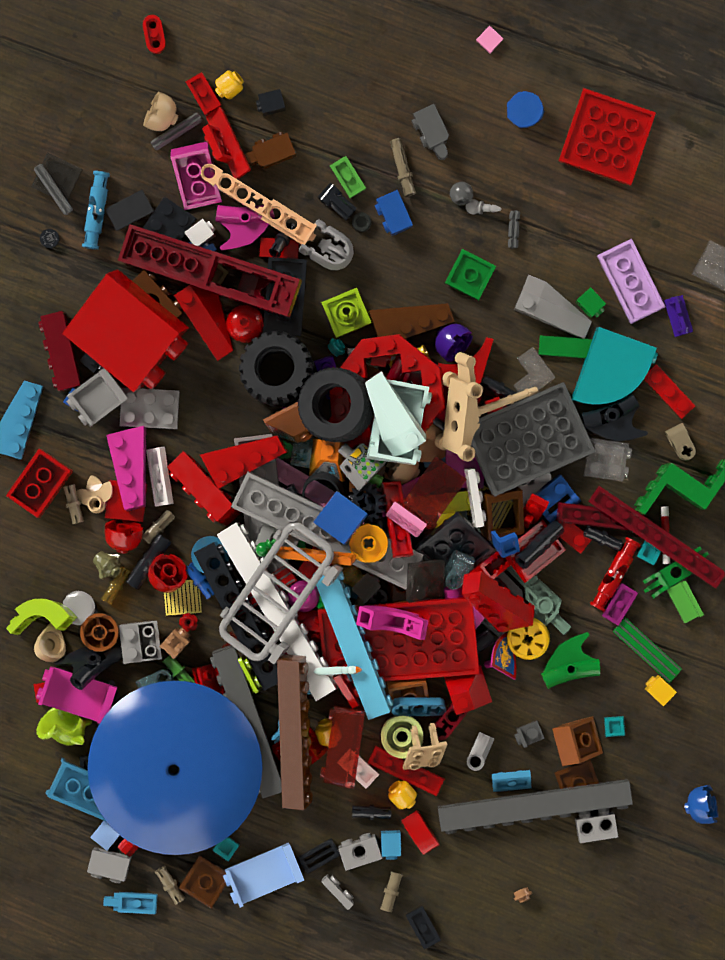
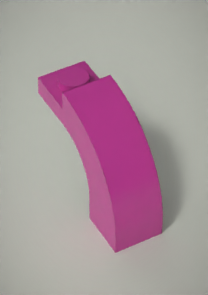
[356,606,428,640]

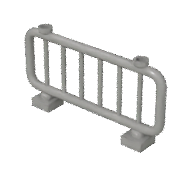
[219,522,343,664]

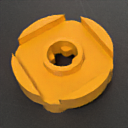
[349,523,388,563]

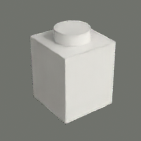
[184,219,215,246]

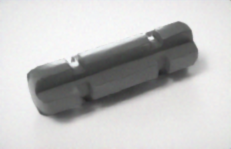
[508,211,520,248]

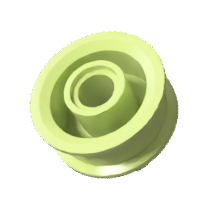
[381,716,423,758]

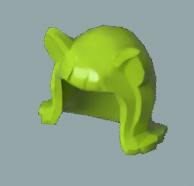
[36,708,92,746]

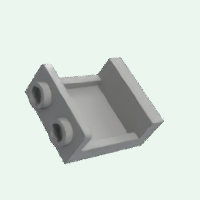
[66,368,128,427]

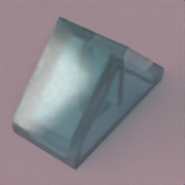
[290,439,313,469]

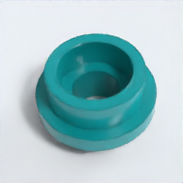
[328,338,345,357]

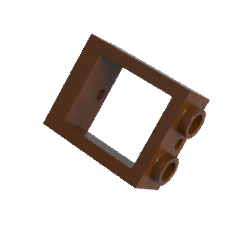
[481,487,524,541]

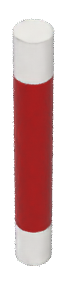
[661,506,671,564]

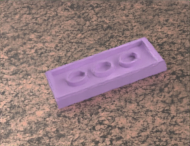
[597,239,665,324]

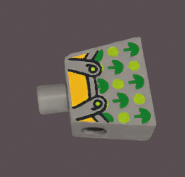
[338,443,387,491]

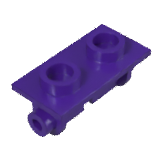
[664,295,693,337]

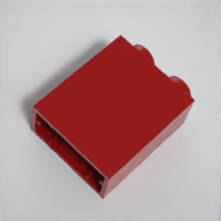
[62,269,189,392]

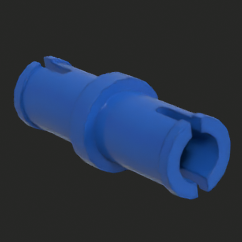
[186,562,214,599]

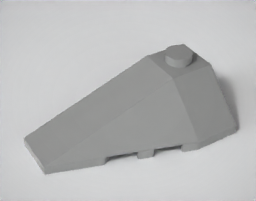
[514,275,592,339]

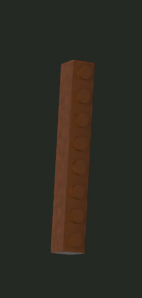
[277,654,313,810]

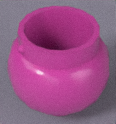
[287,580,320,612]

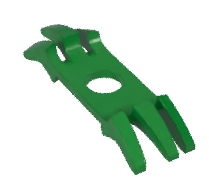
[643,546,709,599]

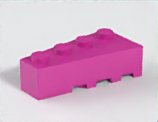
[106,426,146,511]

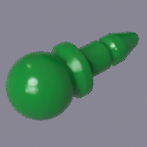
[256,539,276,557]

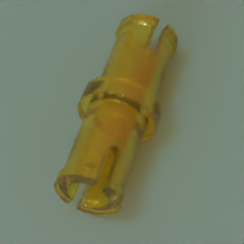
[101,566,131,605]

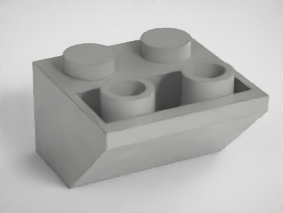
[119,620,162,664]

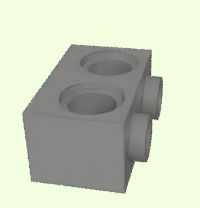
[575,811,618,843]

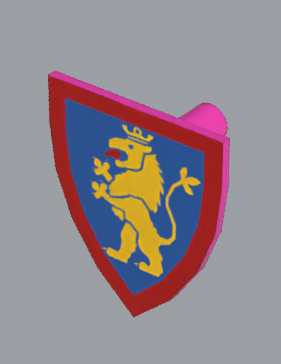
[484,632,516,680]

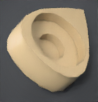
[34,623,66,662]

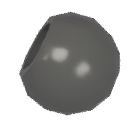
[450,181,474,205]

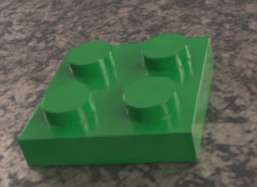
[444,249,496,301]

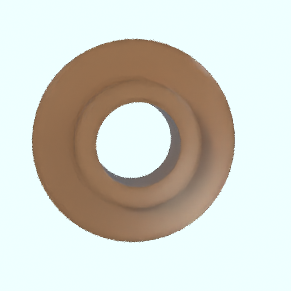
[514,887,532,903]

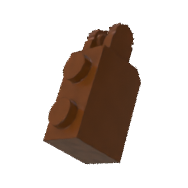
[244,132,296,169]

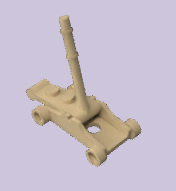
[435,352,538,462]

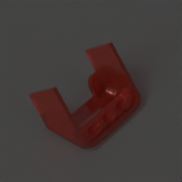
[320,703,365,789]

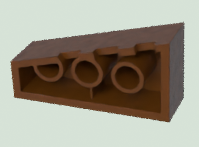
[369,303,455,340]

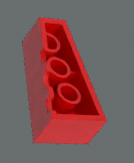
[462,571,535,632]

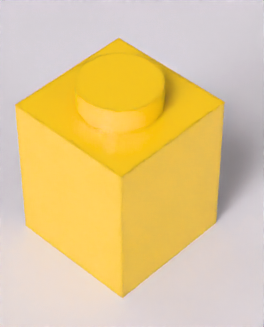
[645,675,677,706]

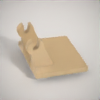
[403,723,447,770]

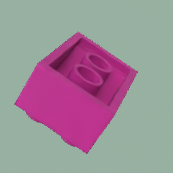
[170,142,222,210]

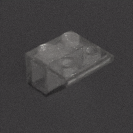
[692,240,725,291]

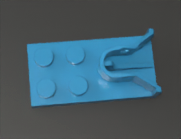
[45,758,106,821]

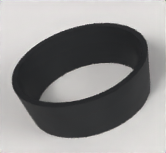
[302,472,344,499]

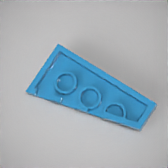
[0,381,43,460]

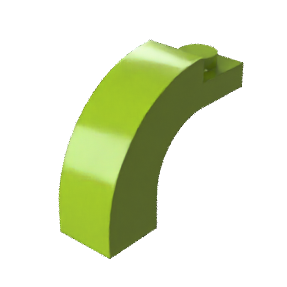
[6,599,77,635]

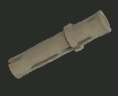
[390,138,416,197]

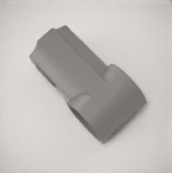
[466,732,494,771]

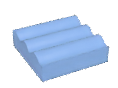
[90,821,119,851]

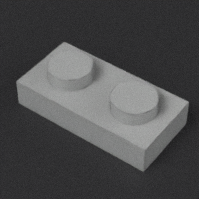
[322,874,354,910]

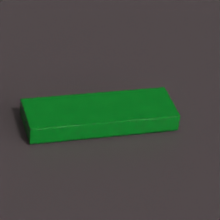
[538,335,593,359]

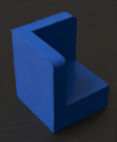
[491,530,520,558]

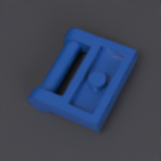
[535,474,581,524]

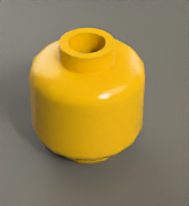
[215,70,244,99]
[315,718,343,748]
[388,781,417,809]

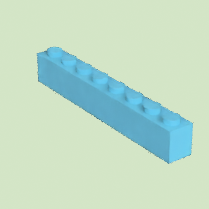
[313,566,393,720]

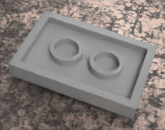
[120,388,180,429]

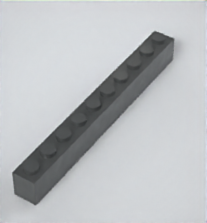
[438,779,633,834]

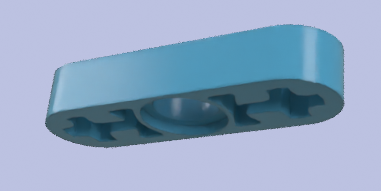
[391,697,447,716]

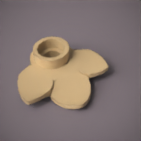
[77,475,113,513]

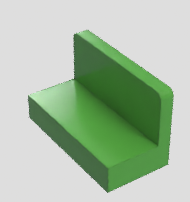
[667,580,704,623]

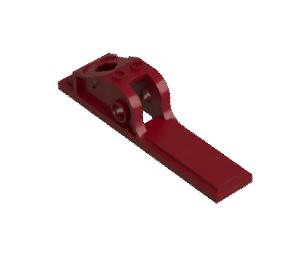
[118,224,302,317]

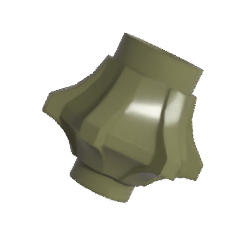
[93,551,121,580]

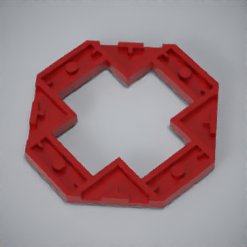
[330,334,445,447]

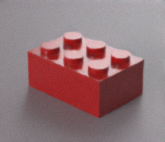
[6,448,73,518]

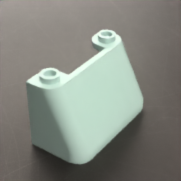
[367,379,432,465]

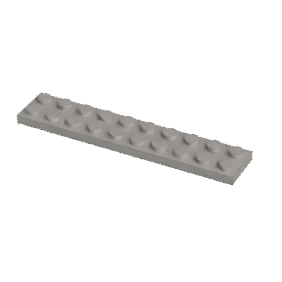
[231,472,423,590]

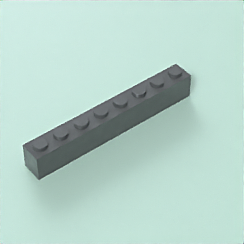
[210,645,282,798]

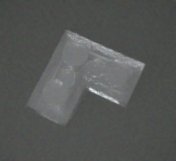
[513,347,556,393]

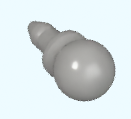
[466,199,502,214]

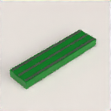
[612,617,682,683]

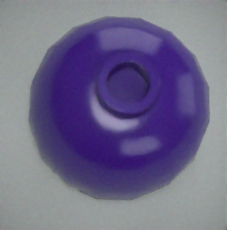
[435,323,473,362]

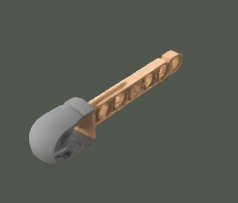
[201,164,354,270]

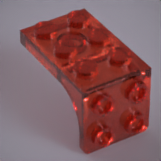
[400,456,467,530]

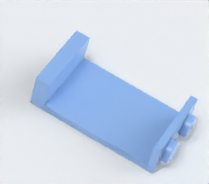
[223,843,304,908]

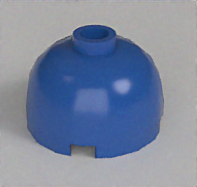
[685,785,718,824]

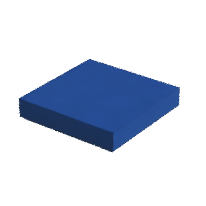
[314,491,368,545]

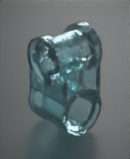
[442,550,475,590]
[135,669,174,689]

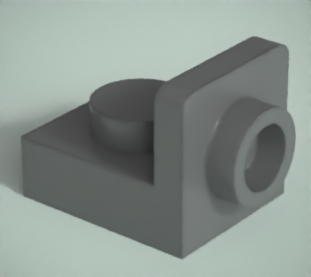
[514,720,545,748]

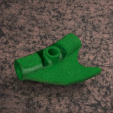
[541,632,600,689]

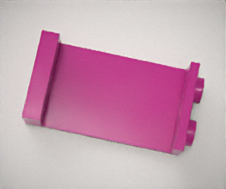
[36,666,117,723]

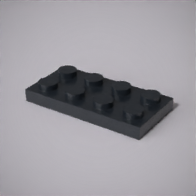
[263,257,307,337]

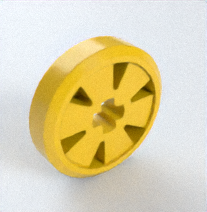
[507,618,550,660]

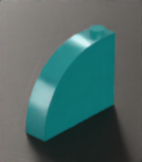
[571,327,658,404]

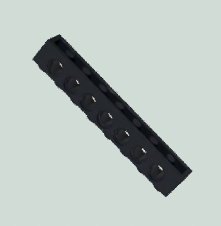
[194,542,278,691]

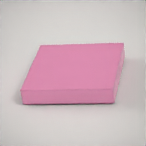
[386,502,427,537]

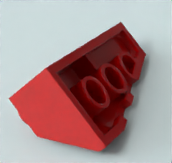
[174,285,233,361]

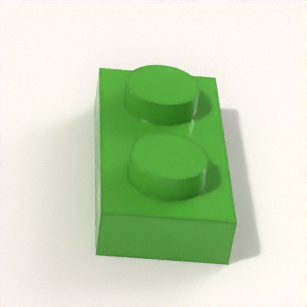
[330,156,366,199]

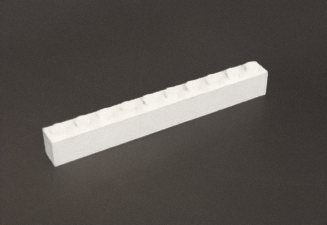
[217,523,338,701]

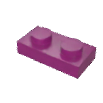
[601,583,638,626]

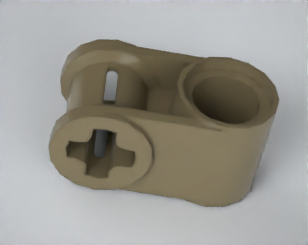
[665,423,696,461]

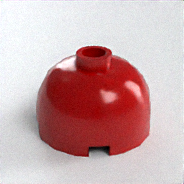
[226,305,264,343]
[104,520,143,554]
[148,554,187,593]

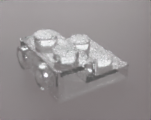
[584,438,632,482]

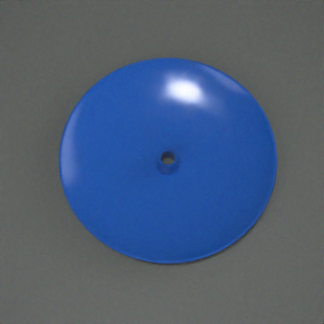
[88,681,262,855]

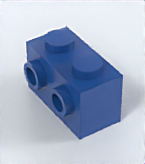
[374,190,413,236]

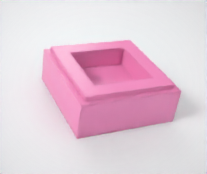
[476,26,503,53]

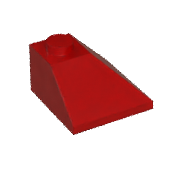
[444,665,492,715]

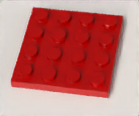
[558,88,656,186]

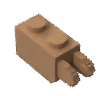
[159,627,192,659]

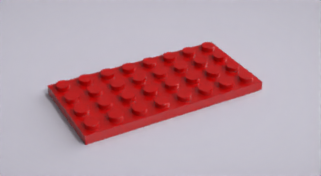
[318,597,480,685]

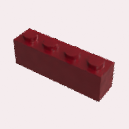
[38,311,82,392]

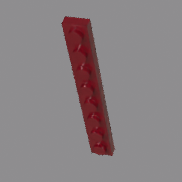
[588,486,725,588]

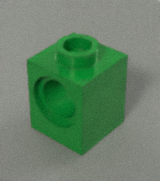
[575,287,606,318]

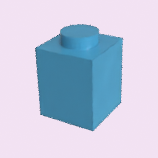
[381,830,401,860]

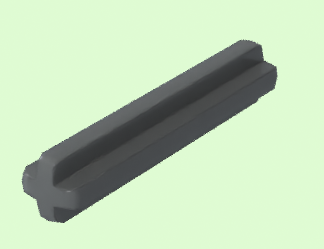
[151,113,202,150]
[34,164,73,215]

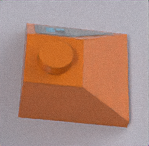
[309,439,350,481]

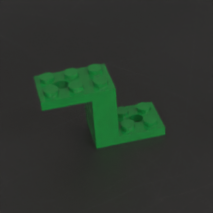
[634,459,725,515]

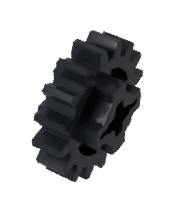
[348,482,387,524]

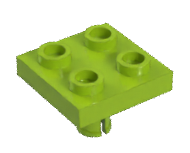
[321,288,372,338]

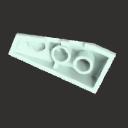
[365,371,426,456]

